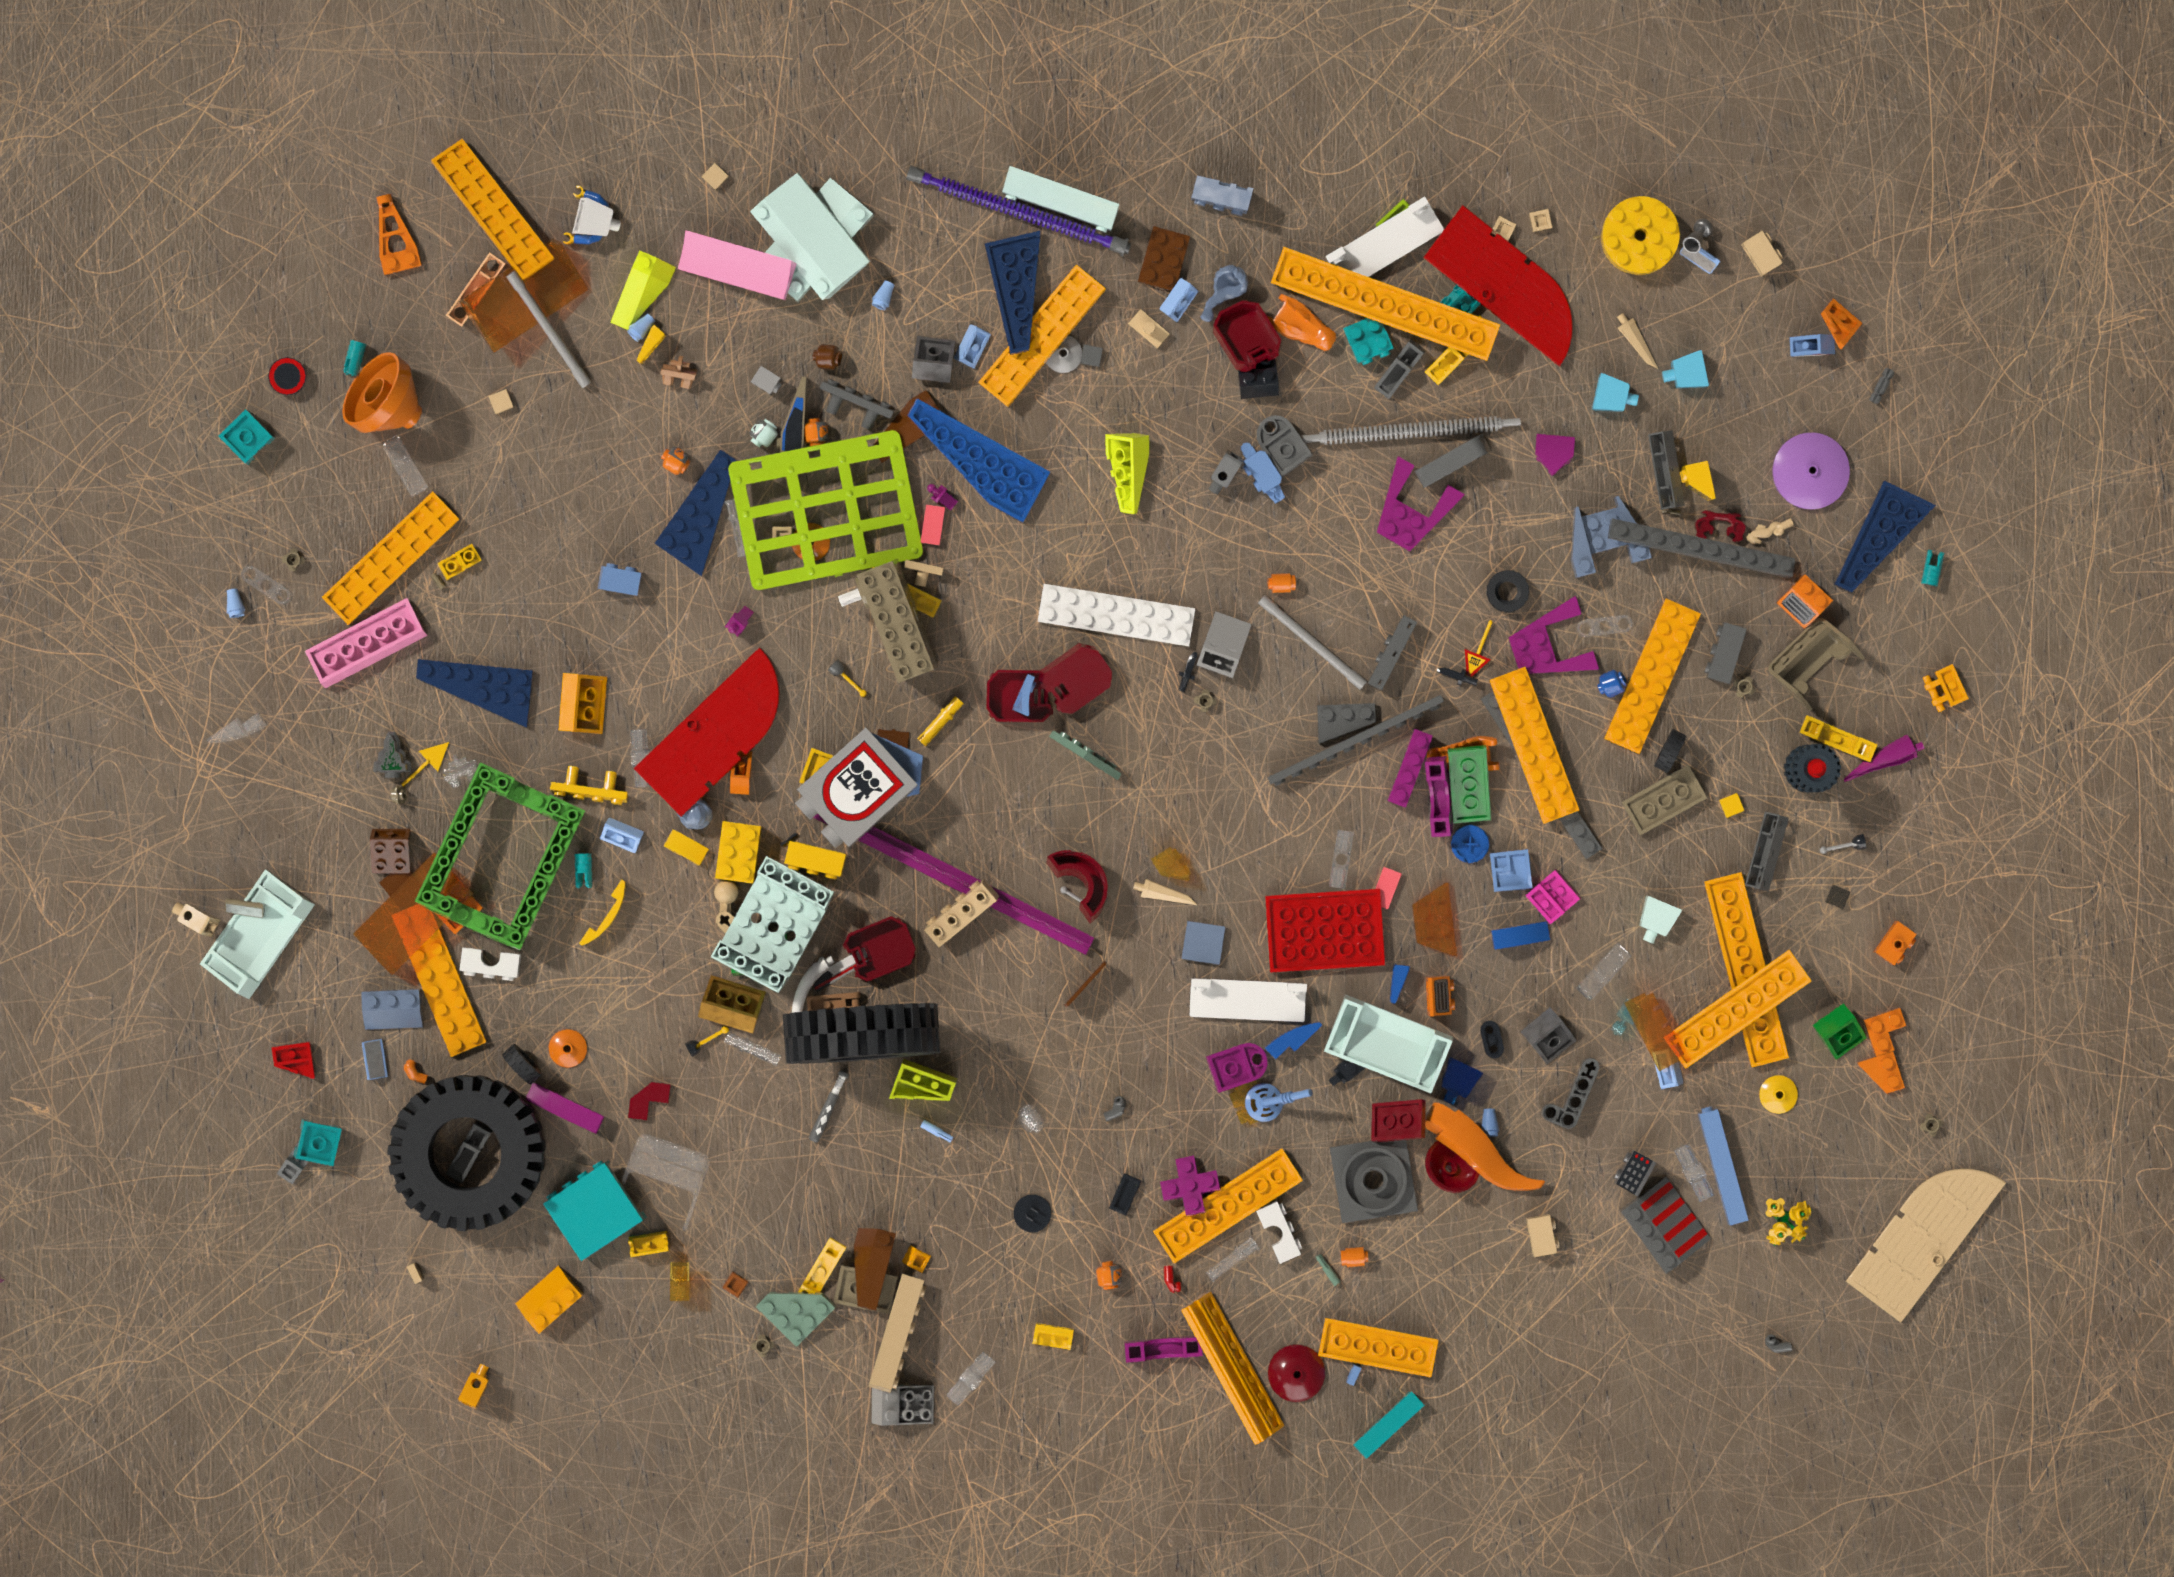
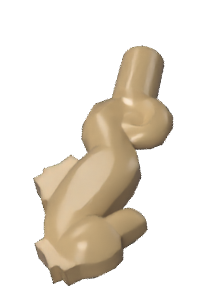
[1746,518,1794,544]

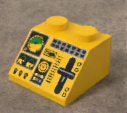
[1680,461,1716,501]

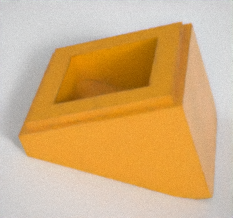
[902,1245,931,1273]

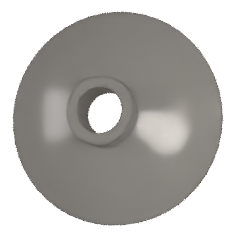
[1046,335,1082,373]

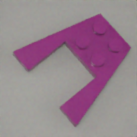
[1376,456,1465,552]
[1508,596,1599,674]

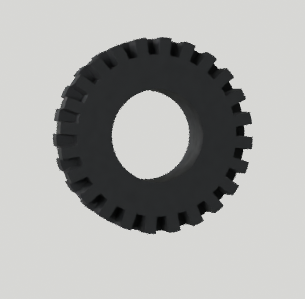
[782,1003,941,1064]
[387,1075,546,1231]

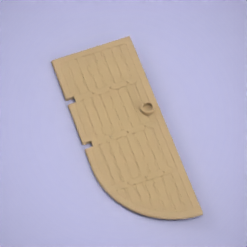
[1846,1169,2006,1323]

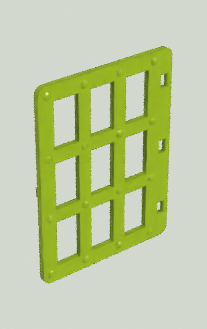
[728,430,923,590]

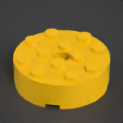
[1601,196,1680,275]

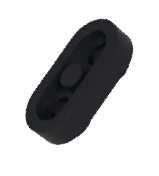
[1480,1020,1504,1059]

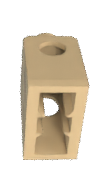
[172,902,220,937]

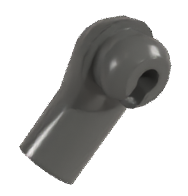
[1103,1096,1126,1122]

